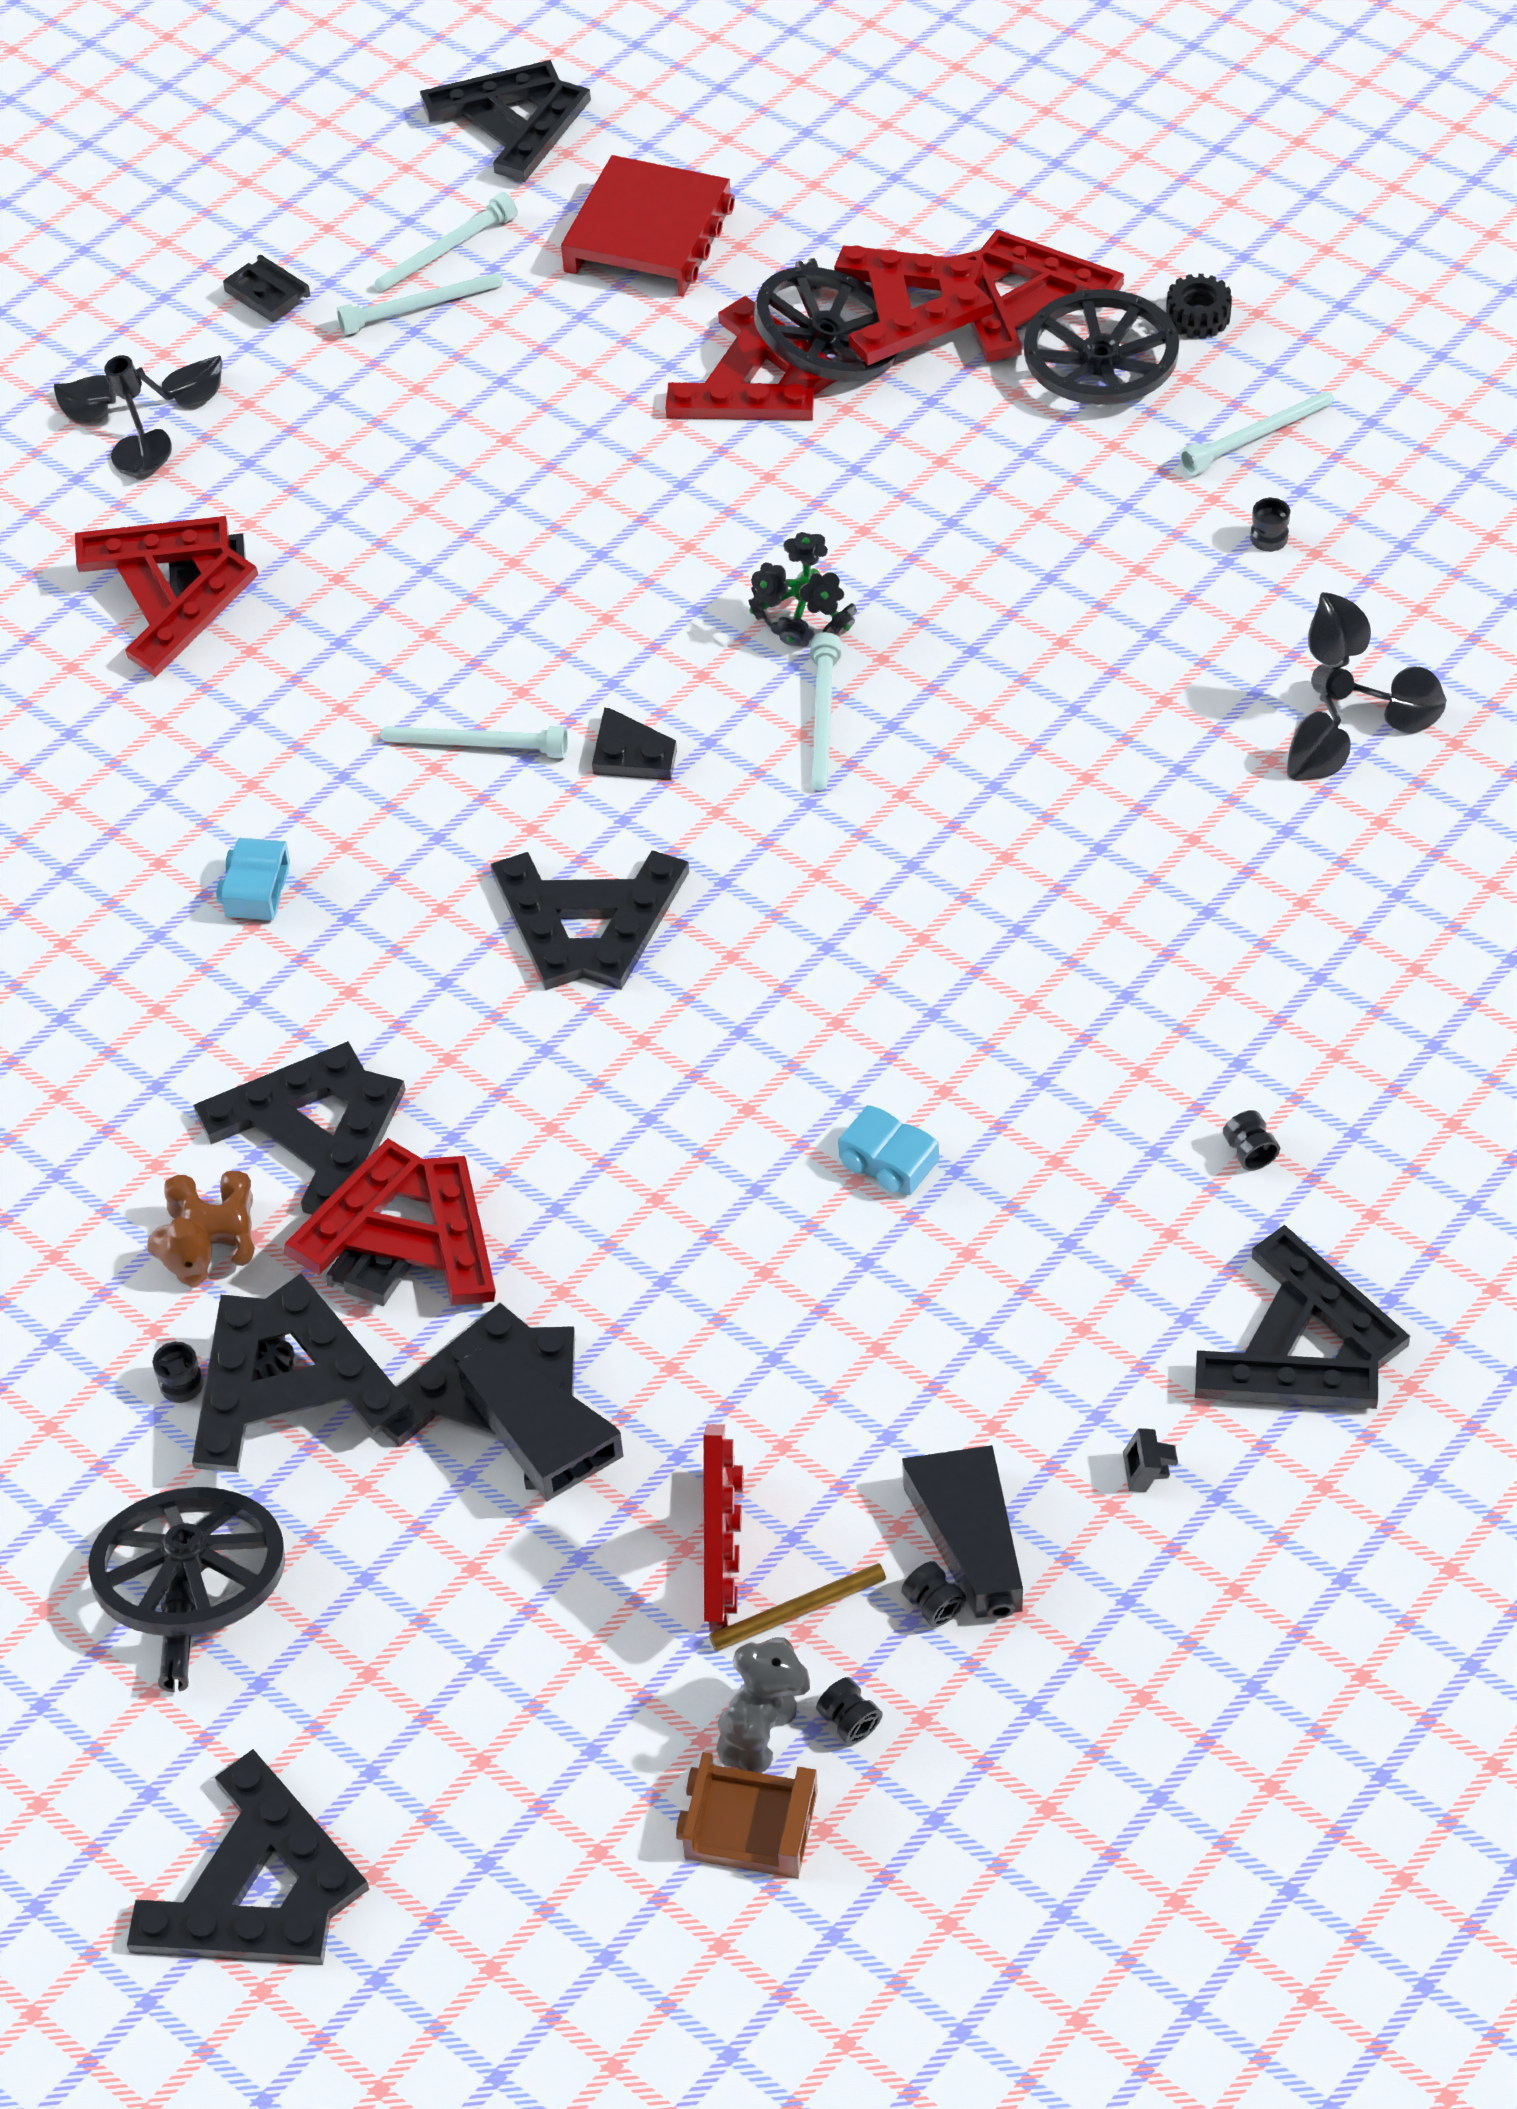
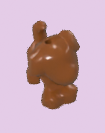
[147,1171,255,1287]

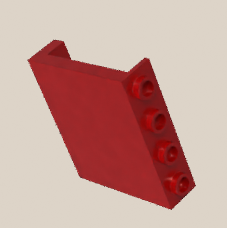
[561,155,735,297]

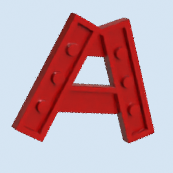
[949,229,1124,362]
[834,245,994,365]
[665,295,837,421]
[75,516,259,678]
[284,1138,496,1306]
[703,1424,744,1632]

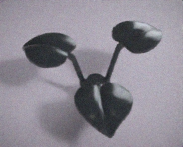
[54,355,223,476]
[1287,592,1447,780]

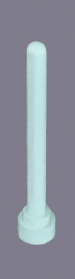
[375,192,518,291]
[336,273,504,336]
[1179,391,1333,476]
[810,632,842,791]
[380,726,568,758]

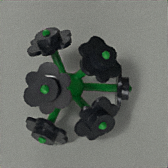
[748,532,857,647]

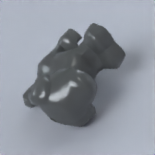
[716,1637,810,1773]

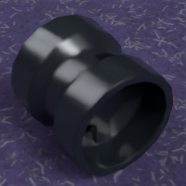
[1250,497,1291,552]
[1222,1110,1281,1171]
[152,1341,204,1403]
[901,1561,966,1627]
[816,1677,883,1745]

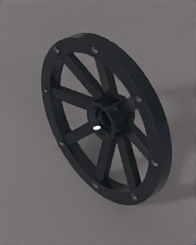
[753,266,899,381]
[1024,289,1179,405]
[88,1487,285,1636]

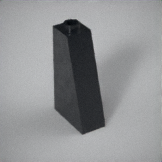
[457,1341,624,1502]
[902,1445,1023,1619]

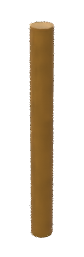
[709,1563,886,1651]

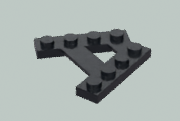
[419,59,591,182]
[490,850,690,991]
[193,1041,406,1215]
[1194,1224,1411,1409]
[192,1273,410,1473]
[382,1302,576,1490]
[127,1749,369,1965]

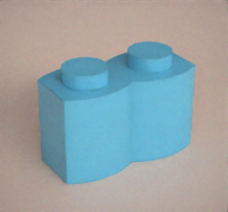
[216,837,290,921]
[838,1105,939,1195]

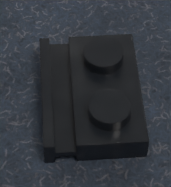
[223,254,311,322]
[326,1249,412,1307]

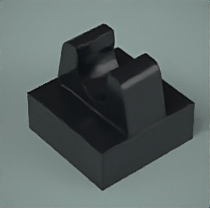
[1123,1428,1178,1492]

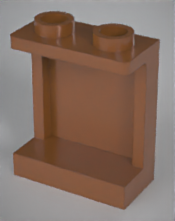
[676,1752,818,1879]

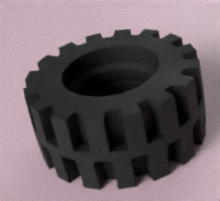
[1166,273,1232,339]

